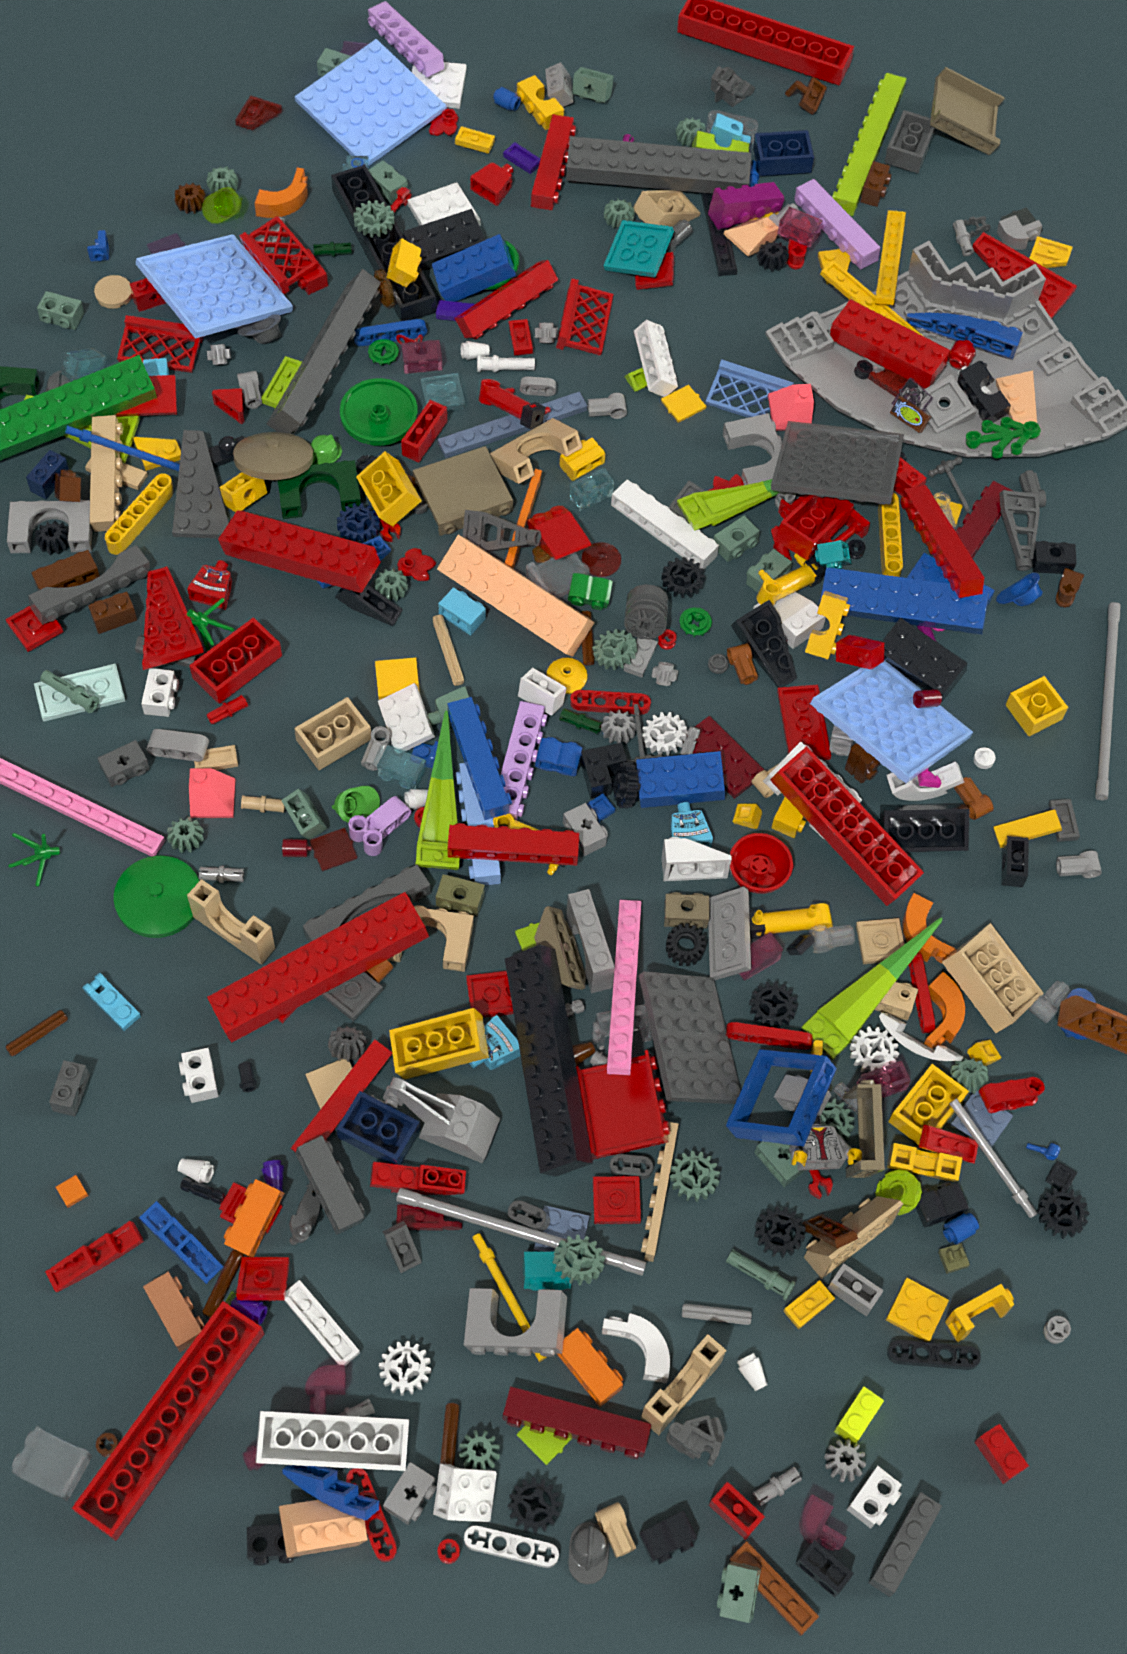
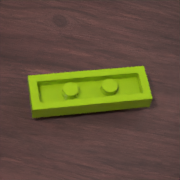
[261,356,302,408]

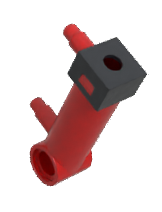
[478,379,550,429]

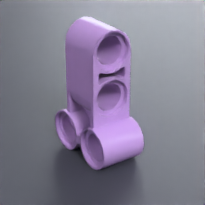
[349,796,412,856]

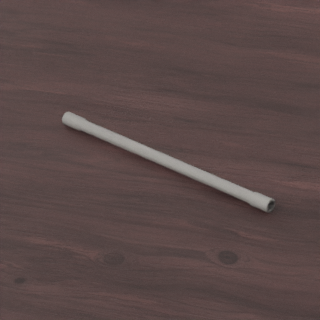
[1095,602,1121,801]
[396,1188,646,1276]

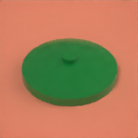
[340,378,418,446]
[114,856,199,938]

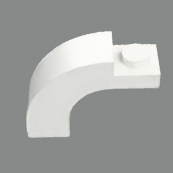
[887,762,964,801]
[602,1313,670,1383]

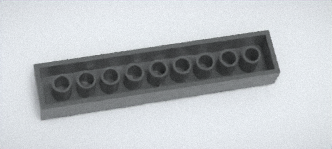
[566,136,751,194]
[267,269,381,434]

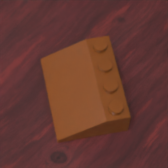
[1057,995,1127,1054]

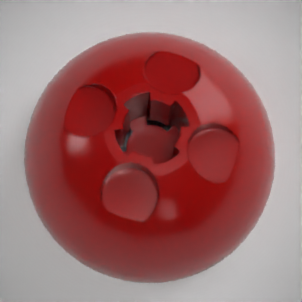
[729,833,793,894]

